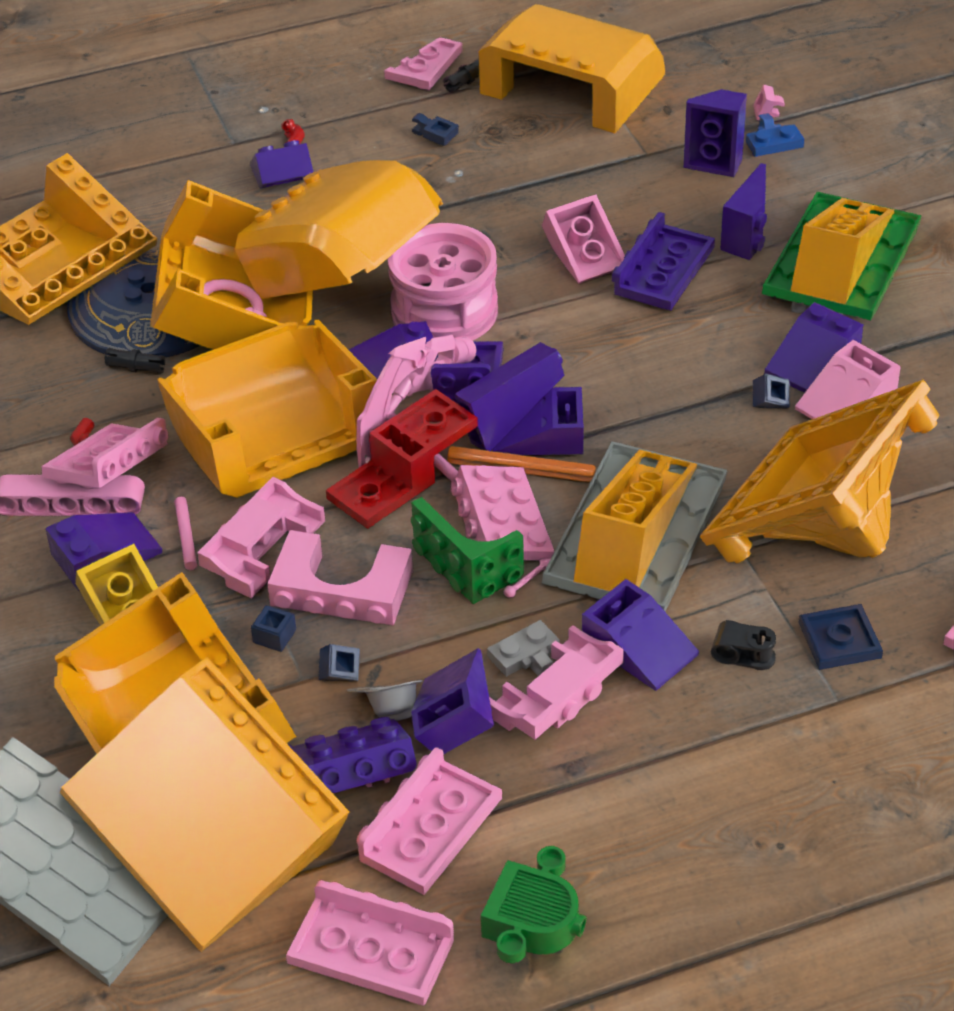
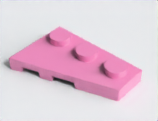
[384,37,462,90]

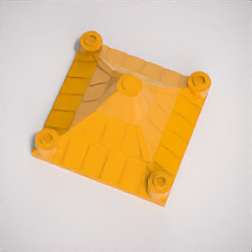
[700,379,939,564]

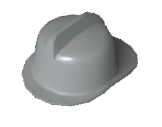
[347,680,422,721]

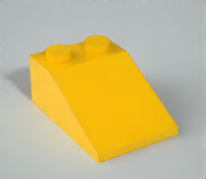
[76,544,158,625]

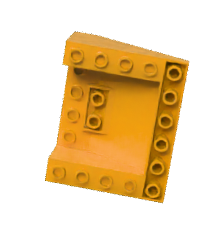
[0,153,158,325]
[60,657,349,952]

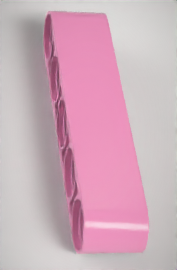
[0,475,145,516]

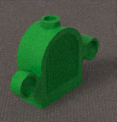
[480,846,587,963]

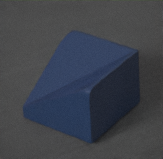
[753,374,790,408]
[251,605,296,652]
[319,644,360,681]

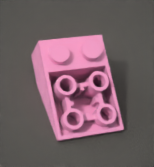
[795,340,901,419]

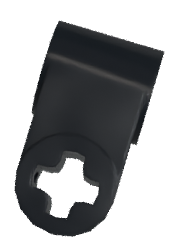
[710,620,776,670]

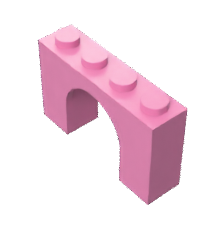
[268,530,413,626]

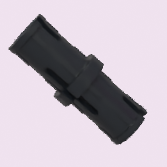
[443,58,479,92]
[105,348,166,374]

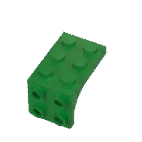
[410,497,524,604]

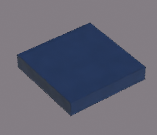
[798,604,883,670]

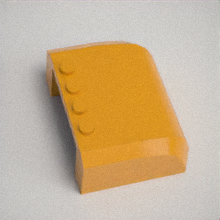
[479,4,665,133]
[235,160,443,299]
[150,180,313,349]
[157,319,377,498]
[54,572,297,754]

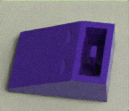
[493,387,584,455]
[582,579,699,691]
[411,648,494,754]

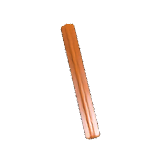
[447,446,596,483]

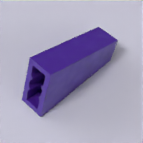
[454,342,565,451]

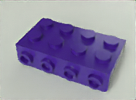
[612,212,715,311]
[288,717,417,793]

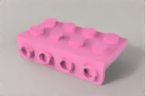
[41,418,168,489]
[451,465,555,561]
[357,747,502,895]
[286,880,454,1006]

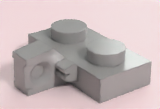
[487,620,560,677]

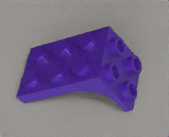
[431,341,504,403]

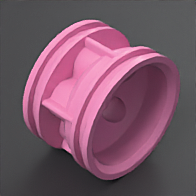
[388,223,498,341]

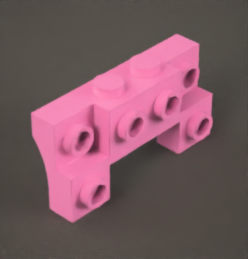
[197,477,325,599]
[489,625,624,740]

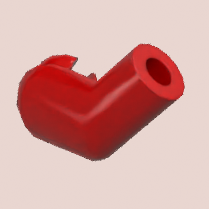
[281,119,305,144]
[70,418,95,446]

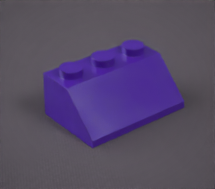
[683,89,747,177]

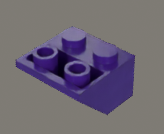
[250,140,314,189]

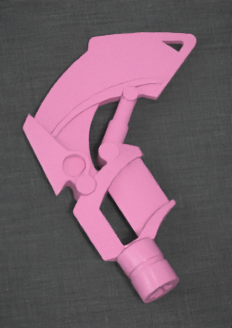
[357,334,476,467]

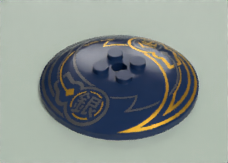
[67,248,200,358]

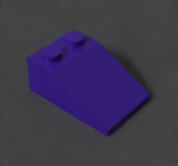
[720,163,767,260]
[764,302,864,393]
[349,321,438,379]
[45,512,163,591]

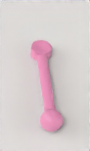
[504,557,551,598]

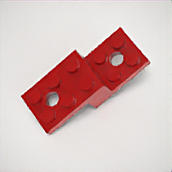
[326,389,478,529]

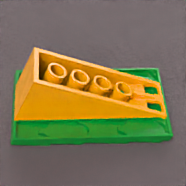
[761,191,922,321]

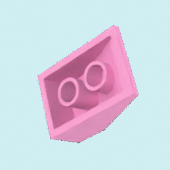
[542,194,625,284]

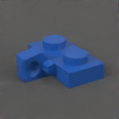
[746,113,804,157]

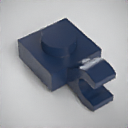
[412,113,459,146]

